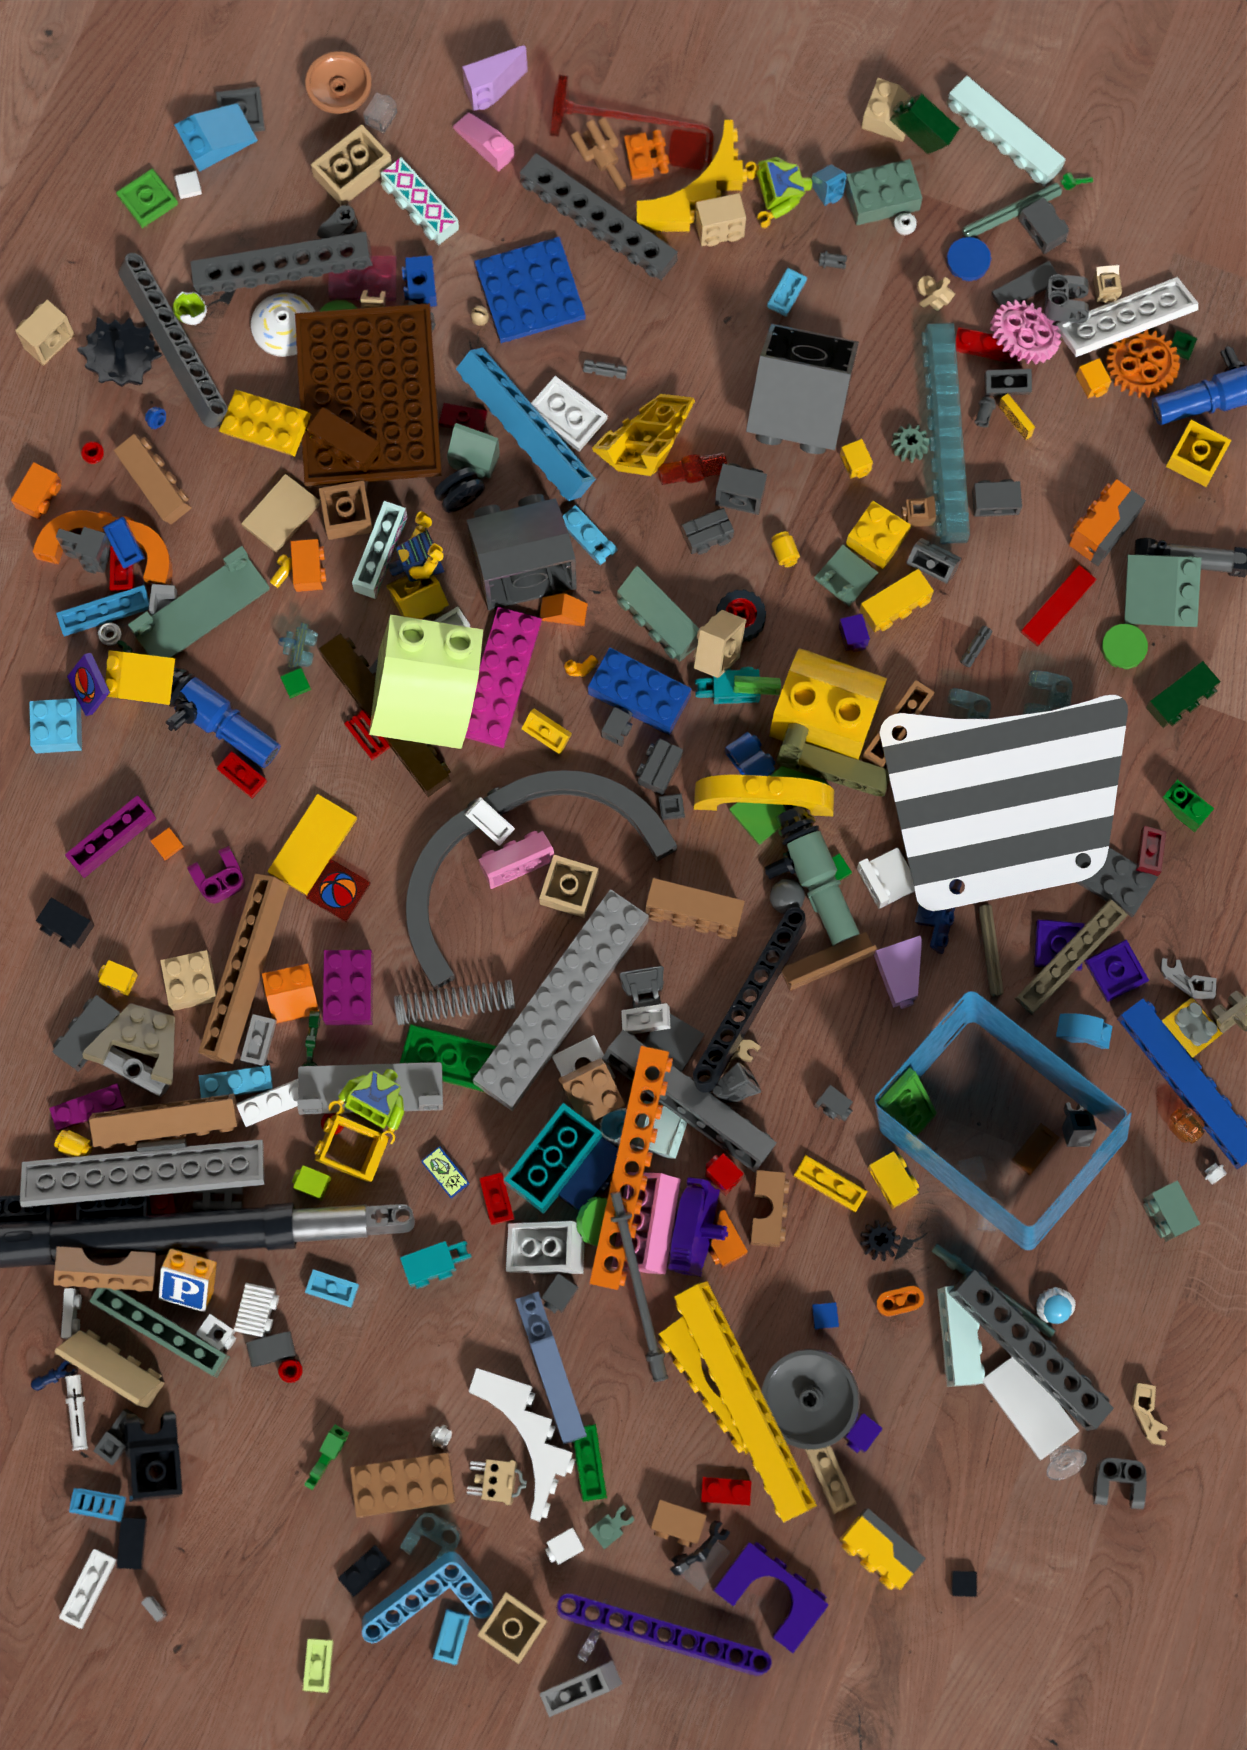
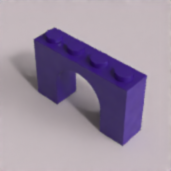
[713,1542,829,1653]

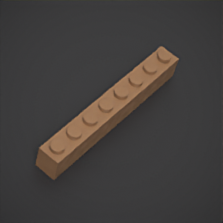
[198,874,289,1064]

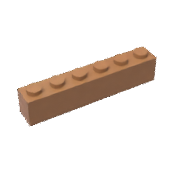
[89,1094,239,1149]

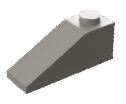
[539,1660,622,1717]

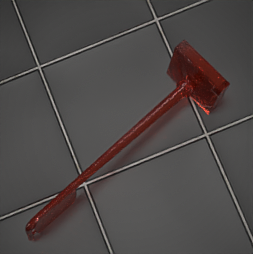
[550,75,714,170]

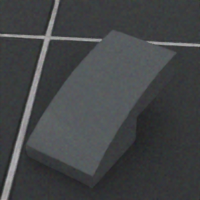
[93,1408,146,1466]

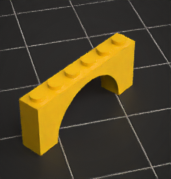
[658,1316,749,1455]

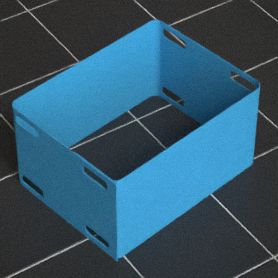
[875,991,1131,1250]

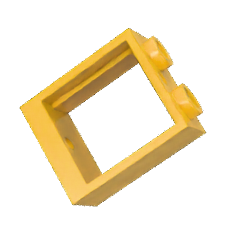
[314,1115,390,1182]

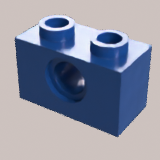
[402,255,437,307]

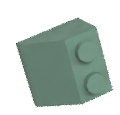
[447,423,500,479]

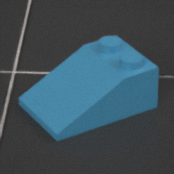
[175,103,258,172]

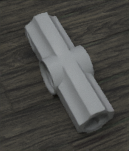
[102,1046,170,1097]

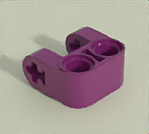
[187,845,245,904]

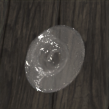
[1047,1446,1087,1480]

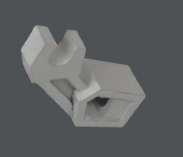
[1161,958,1217,1000]

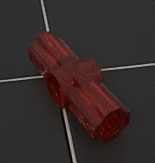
[658,453,727,485]

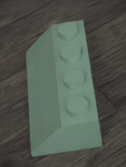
[617,566,699,662]

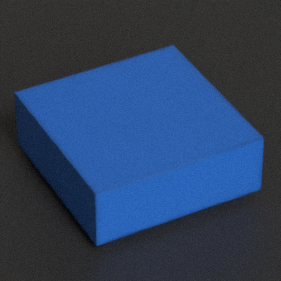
[812,1302,839,1330]

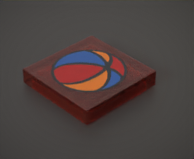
[306,859,371,923]

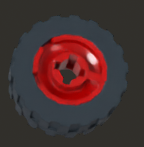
[716,590,766,643]

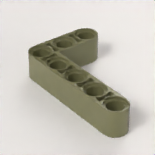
[776,723,890,796]

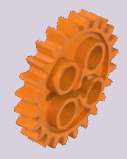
[1106,329,1180,398]

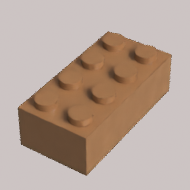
[645,878,745,939]
[350,1453,456,1518]

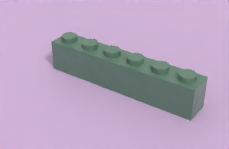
[89,1288,230,1378]

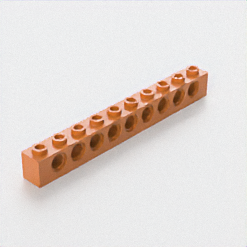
[589,1046,673,1290]

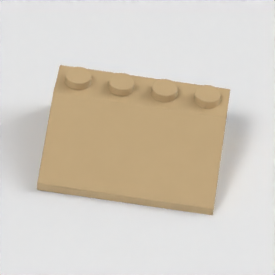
[55,1329,165,1408]

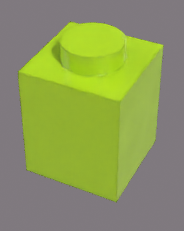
[292,1165,331,1201]

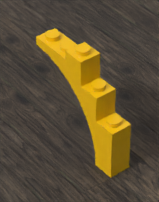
[636,120,747,231]

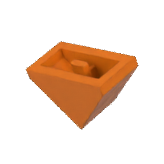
[539,593,588,626]

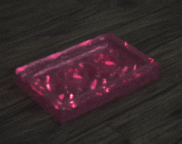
[328,256,397,301]

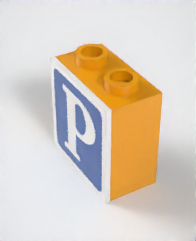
[159,1249,217,1312]

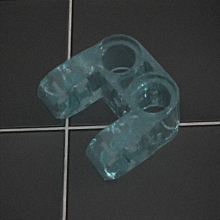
[1023,670,1073,715]
[947,688,991,719]
[400,1511,462,1560]

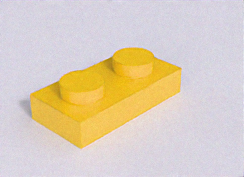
[522,708,572,754]

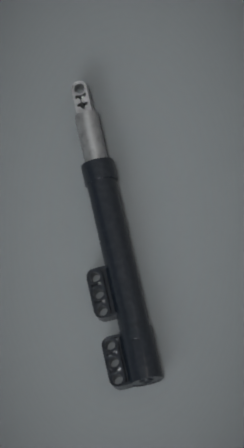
[0,1195,415,1268]

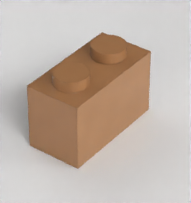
[650,1500,707,1547]

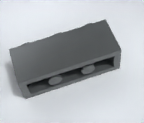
[52,995,120,1072]

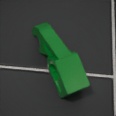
[304,1424,349,1490]

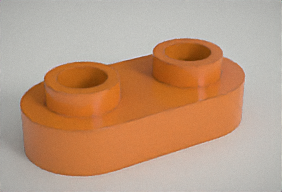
[876,1286,924,1317]

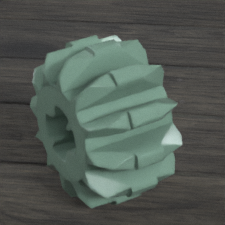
[891,423,930,463]

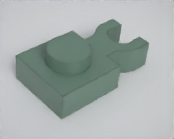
[589,1505,635,1549]

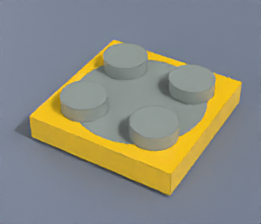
[1162,998,1223,1058]

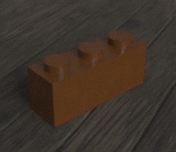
[307,407,381,472]

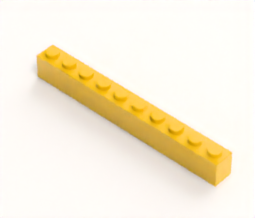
[674,1281,817,1523]

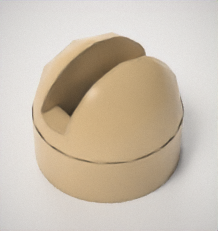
[471,306,489,325]

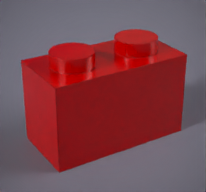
[705,1153,744,1196]

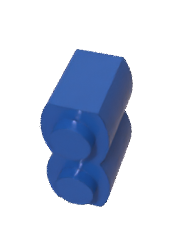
[724,732,775,776]

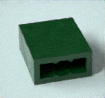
[890,93,960,154]

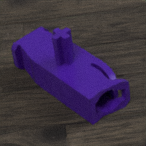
[668,1177,728,1277]

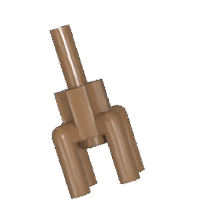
[571,117,626,191]

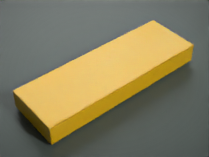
[793,1155,868,1213]

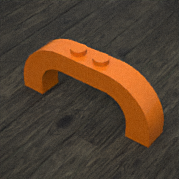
[33,510,173,586]

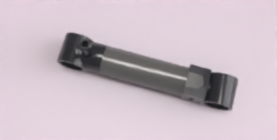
[1134,538,1247,578]

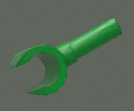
[1061,173,1093,190]

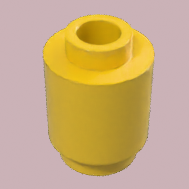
[771,531,800,567]
[54,1130,92,1157]

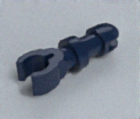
[31,1360,78,1391]

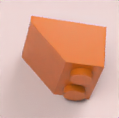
[262,964,320,1024]

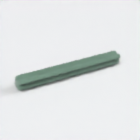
[962,183,1062,237]

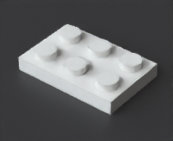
[531,376,608,451]

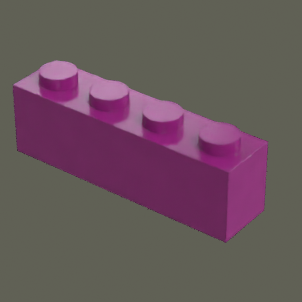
[65,795,156,878]

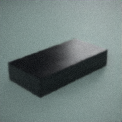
[117,1518,147,1570]

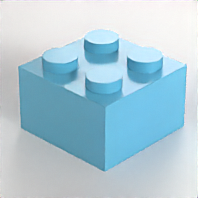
[30,698,82,753]

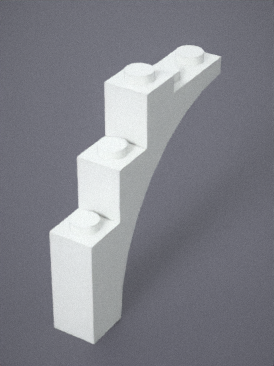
[469,1368,576,1521]

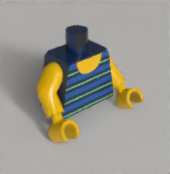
[387,511,445,582]

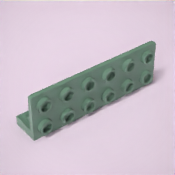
[128,546,270,658]

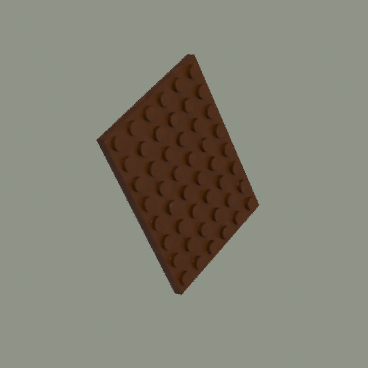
[295,304,442,486]

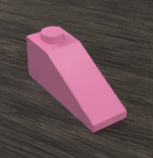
[453,113,514,172]

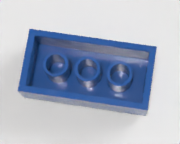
[588,647,692,736]

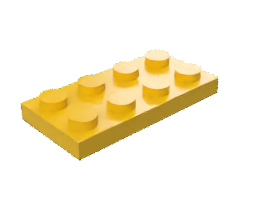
[219,389,311,457]

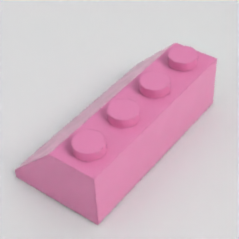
[612,1172,681,1274]

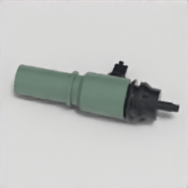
[764,805,860,946]

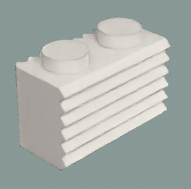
[234,1283,279,1338]

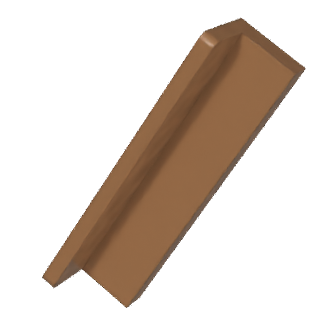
[781,932,877,991]

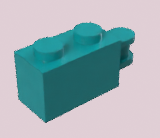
[695,667,761,704]
[400,1241,472,1289]

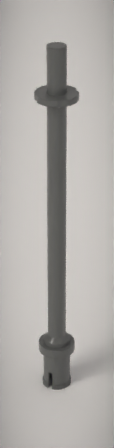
[610,1191,668,1382]

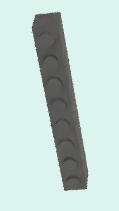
[602,1030,777,1173]

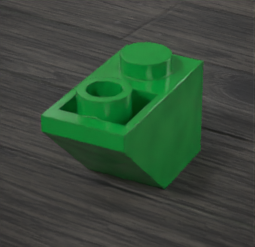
[1162,779,1214,832]

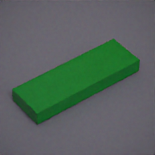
[574,1424,607,1502]

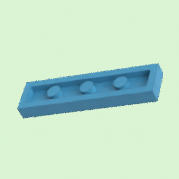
[56,585,150,636]

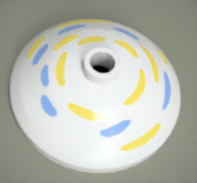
[251,293,315,357]

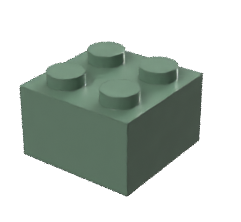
[1143,1180,1200,1242]

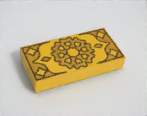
[998,393,1035,440]

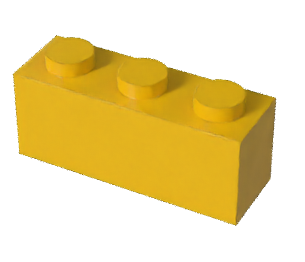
[859,569,934,633]

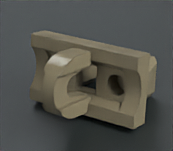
[1211,990,1247,1033]

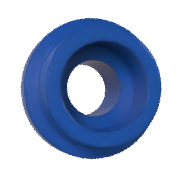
[145,407,166,429]

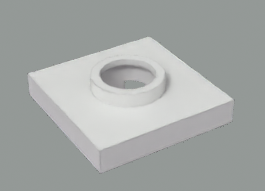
[552,1035,615,1079]

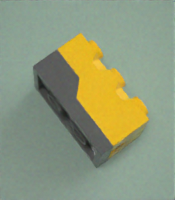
[839,1508,926,1590]

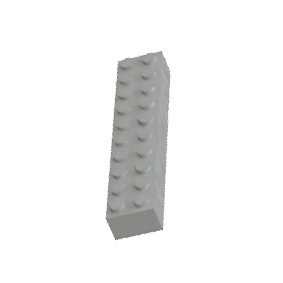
[473,889,649,1111]

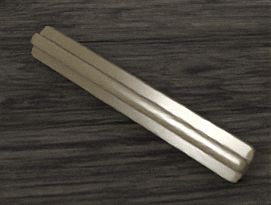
[979,905,1004,997]

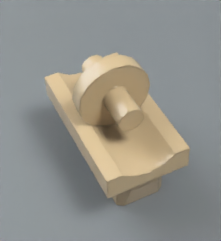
[917,276,955,311]

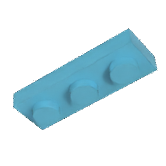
[199,1065,273,1098]

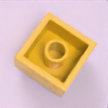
[1166,420,1232,487]
[846,501,911,570]

